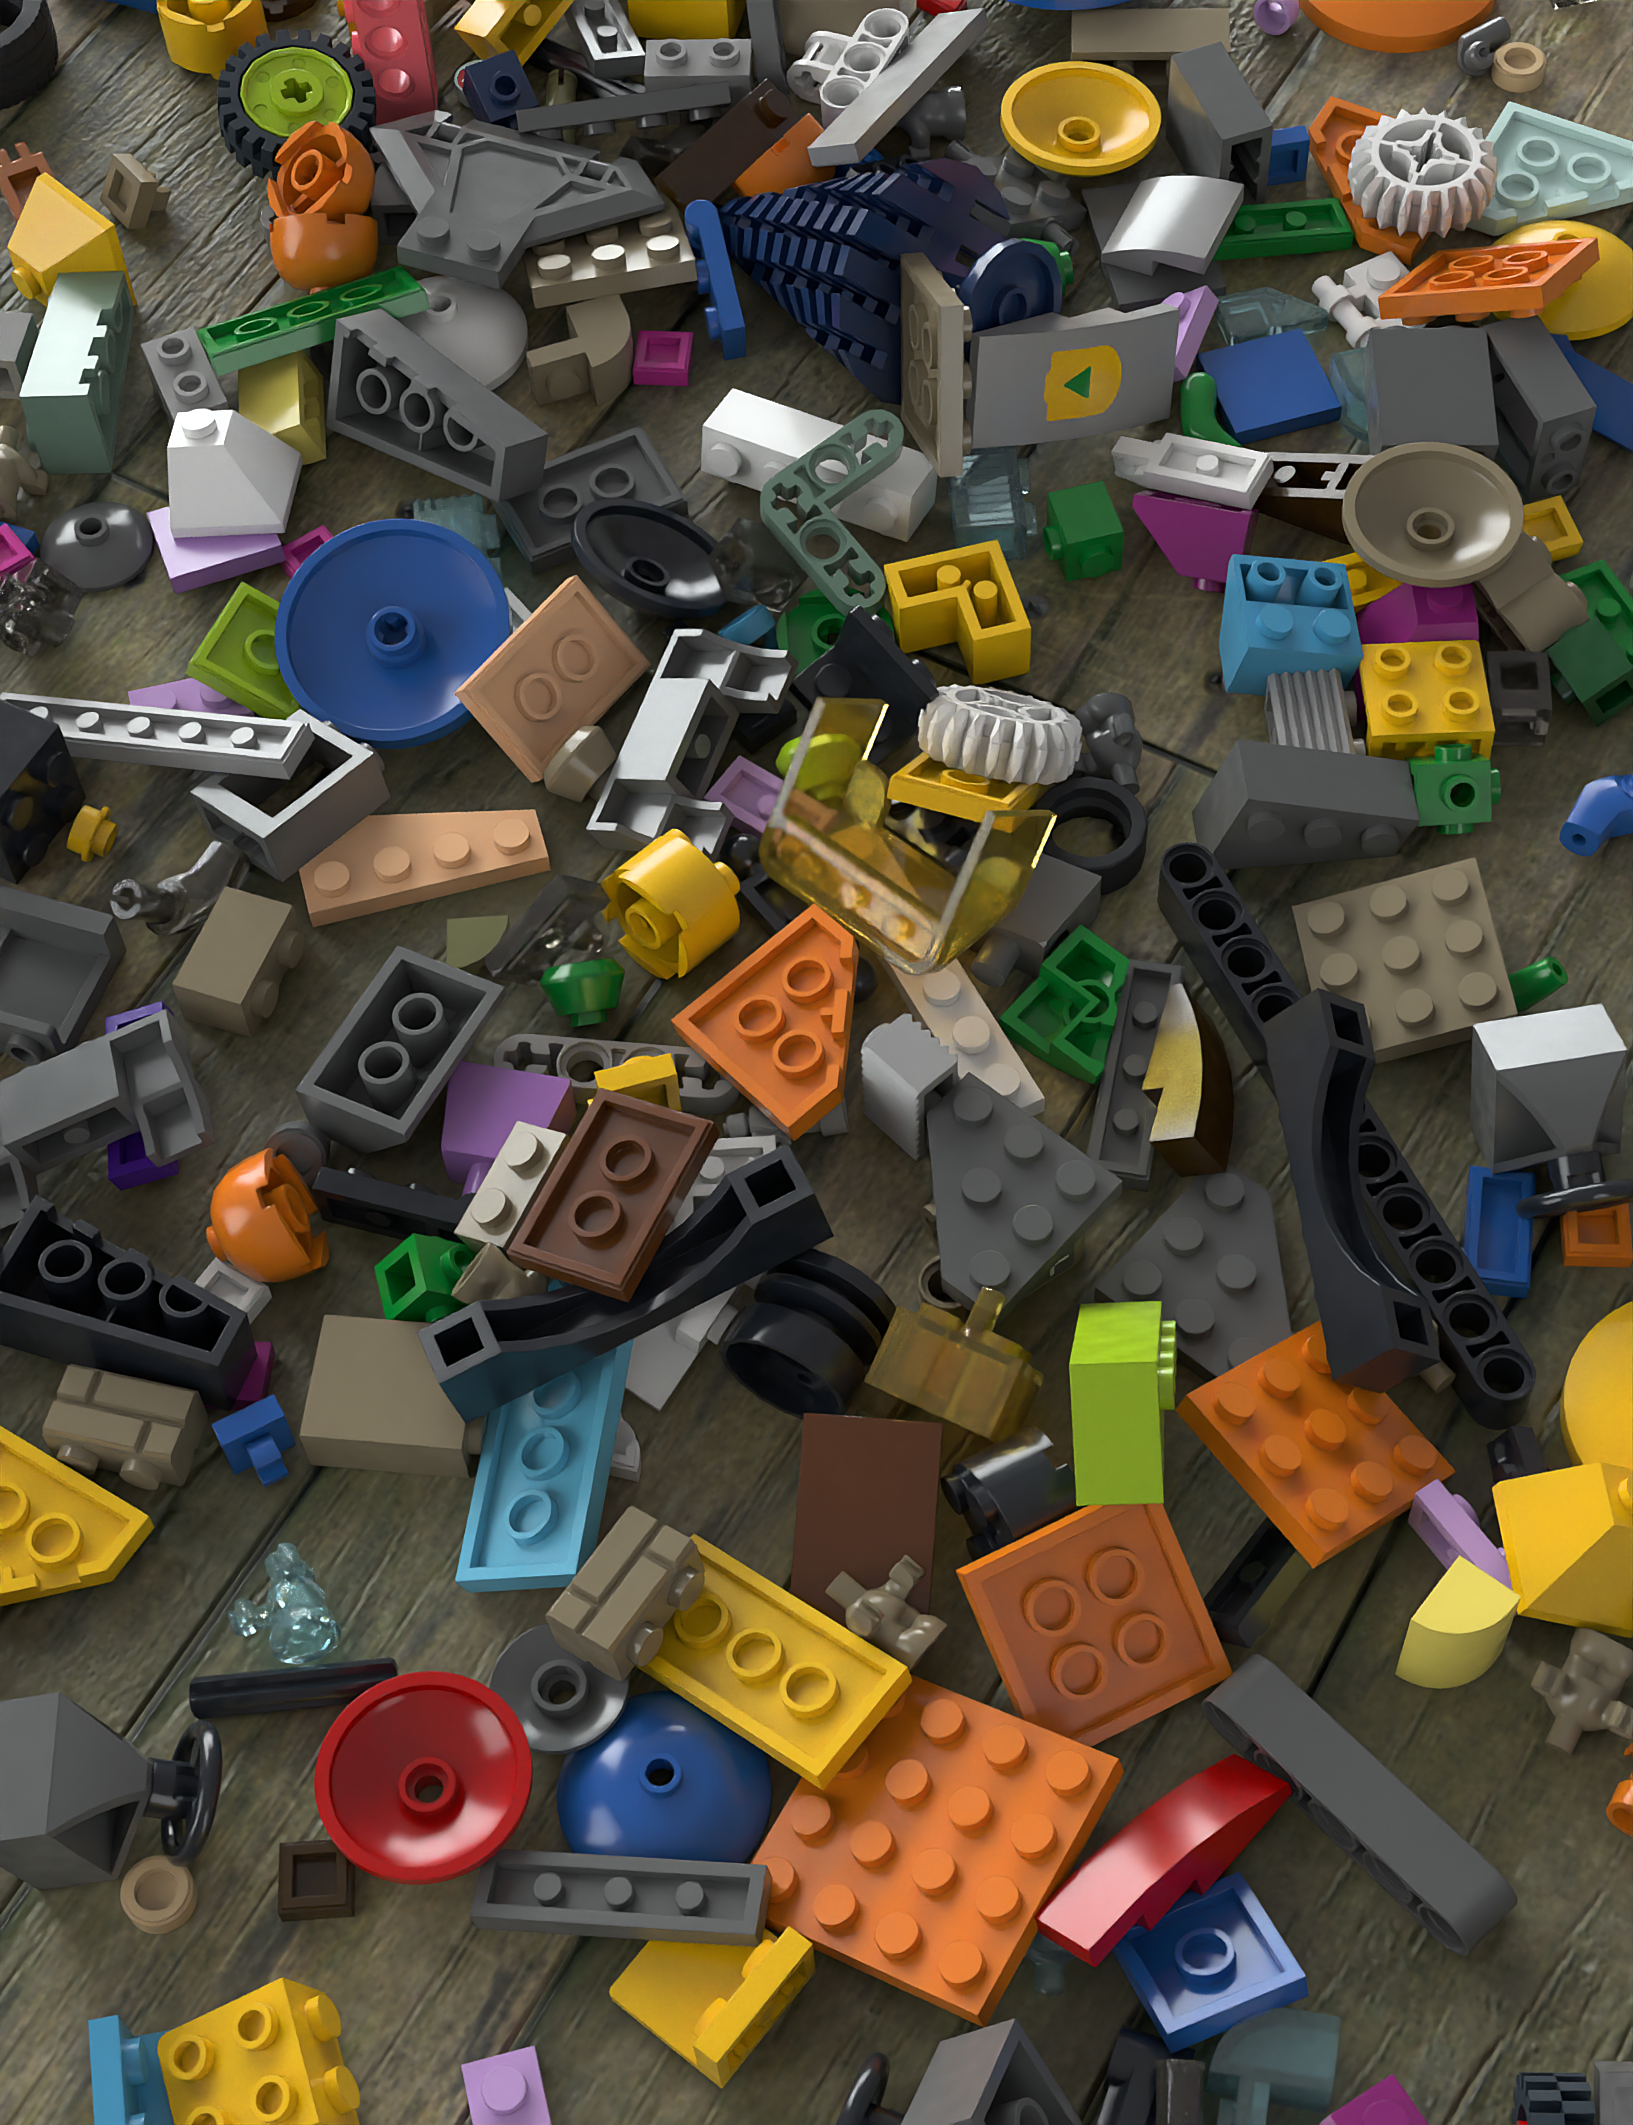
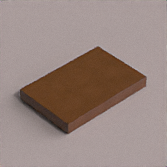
[507,1088,720,1303]
[790,1413,944,1628]

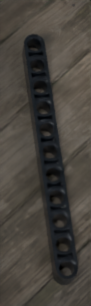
[1157,842,1536,1430]

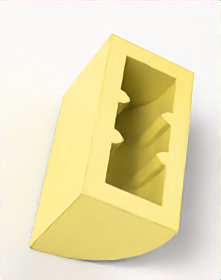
[238,349,326,465]
[1395,1555,1521,1689]

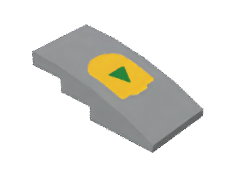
[966,303,1181,449]

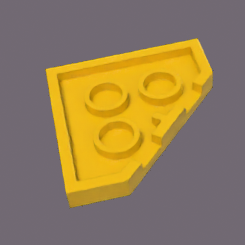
[0,1426,155,1606]

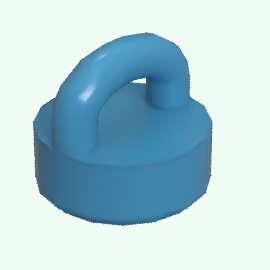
[718,604,777,650]

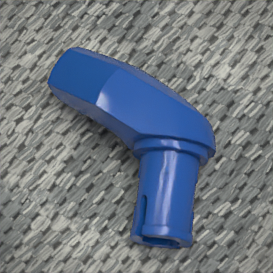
[1559,774,1633,857]

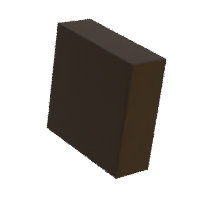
[278,1839,355,1922]

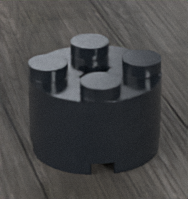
[940,1426,1087,1562]

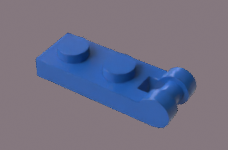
[685,200,746,361]

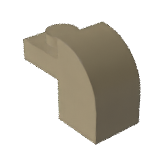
[526,294,634,406]

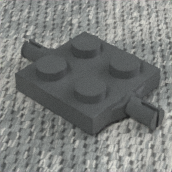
[944,140,1087,258]

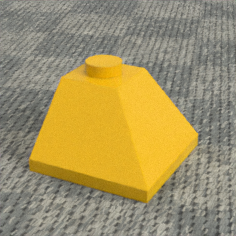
[7,172,137,307]
[1492,1462,1633,1638]

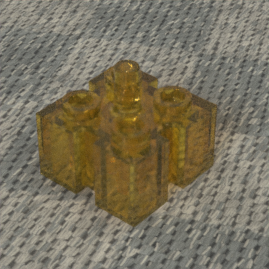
[864,1286,1045,1443]

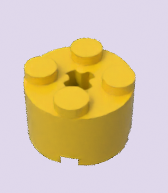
[156,0,269,80]
[598,829,740,979]

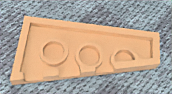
[299,809,551,927]

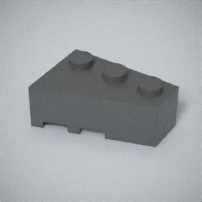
[1192,739,1420,870]

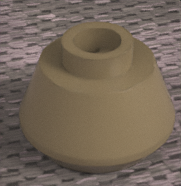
[543,725,618,803]

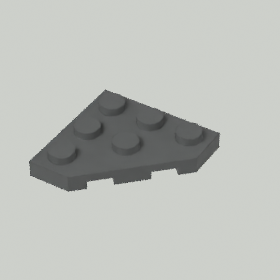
[927,1072,1123,1329]
[1094,1163,1292,1383]

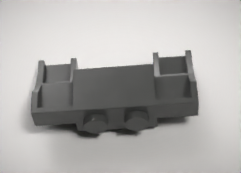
[586,629,799,864]
[0,1009,216,1236]

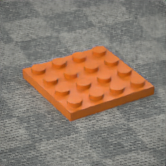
[750,1674,1124,2028]

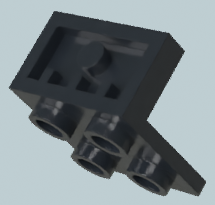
[788,605,939,776]

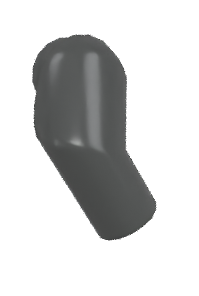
[1457,16,1511,77]

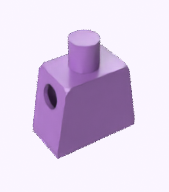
[441,1061,577,1197]

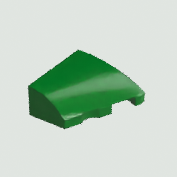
[998,924,1130,1085]

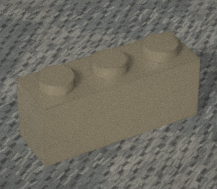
[1070,8,1231,93]

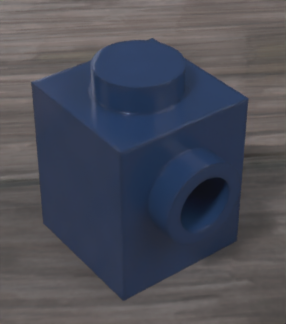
[462,49,540,131]

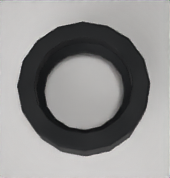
[1030,777,1148,895]

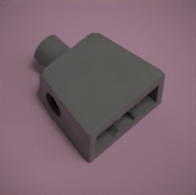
[965,840,1102,987]

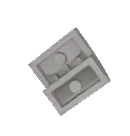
[1101,176,1244,276]

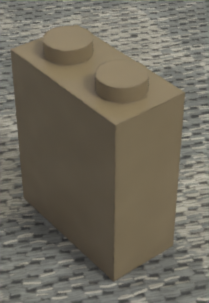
[299,1315,488,1479]

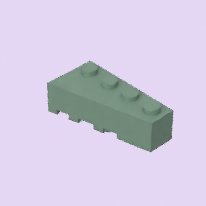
[19,271,135,474]

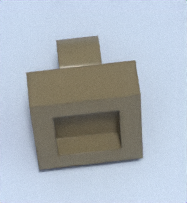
[100,154,171,229]

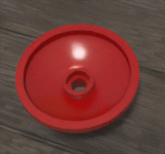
[314,1671,533,1885]

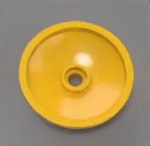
[1000,61,1161,177]
[1491,220,1633,340]

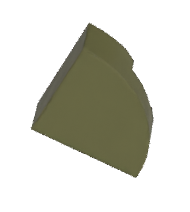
[446,915,511,975]

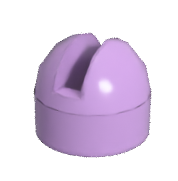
[1254,0,1299,35]

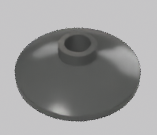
[40,501,154,593]
[489,1623,630,1755]

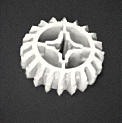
[1348,107,1498,239]
[918,684,1082,785]

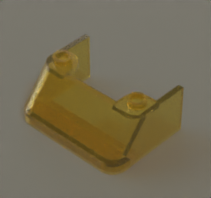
[759,697,1057,975]

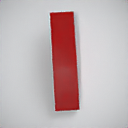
[1034,1753,1293,1968]

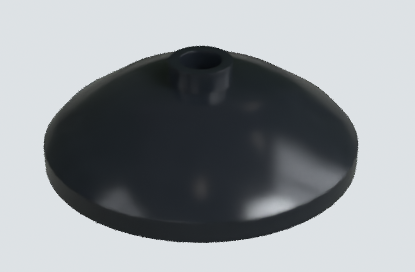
[571,498,738,620]

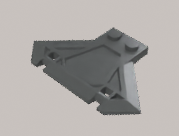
[368,110,665,290]

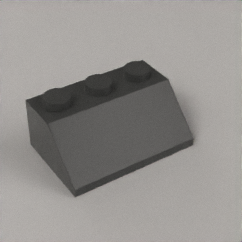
[295,945,507,1154]

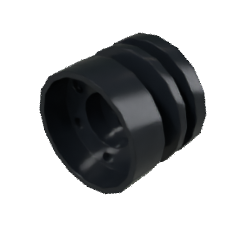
[719,1248,899,1420]

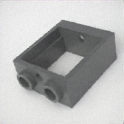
[1482,315,1597,501]
[190,709,391,882]

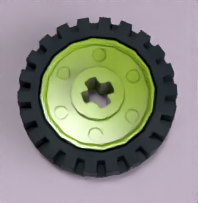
[217,29,377,182]

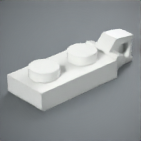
[1111,433,1274,510]

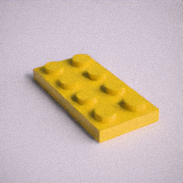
[635,1533,912,1790]

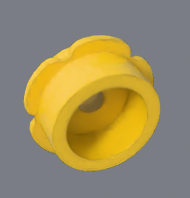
[67,805,119,862]

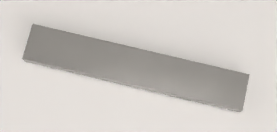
[807,8,989,167]
[0,692,315,780]

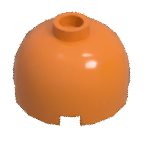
[731,113,836,197]
[267,121,376,224]
[269,213,378,294]
[206,1148,329,1283]

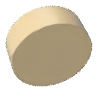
[1491,42,1546,93]
[120,1855,198,1934]

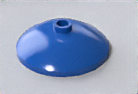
[557,1690,773,1864]

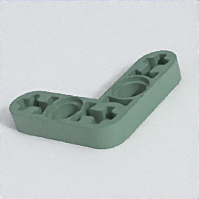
[760,409,904,617]

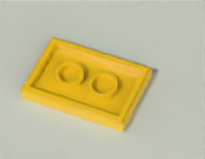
[887,752,1049,829]

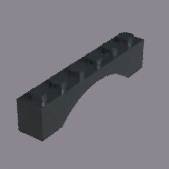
[1262,988,1441,1394]
[417,1143,834,1424]

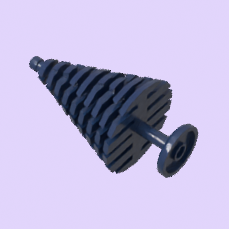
[712,157,1062,405]

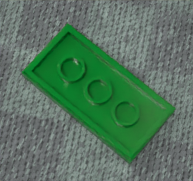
[196,266,430,376]

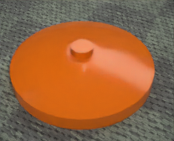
[1298,0,1496,53]

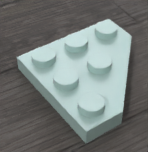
[1466,101,1633,236]

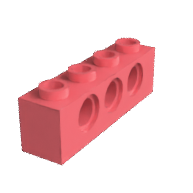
[344,0,439,126]

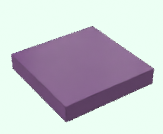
[147,506,286,594]

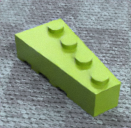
[1069,1301,1177,1506]

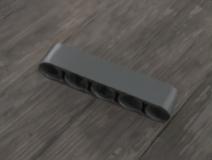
[1201,1654,1517,1956]

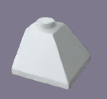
[167,409,303,538]

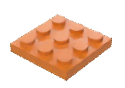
[1378,237,1600,326]
[1175,1320,1457,1569]
[956,1503,1233,1747]

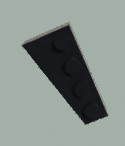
[0,1194,258,1412]

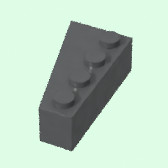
[326,308,549,502]

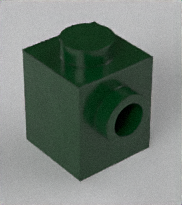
[1545,616,1633,726]

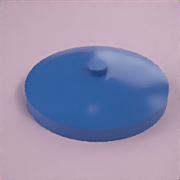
[275,518,513,749]

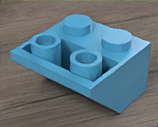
[1218,554,1363,696]

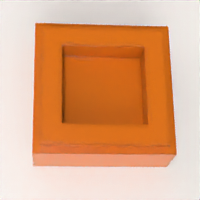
[1560,1203,1633,1268]

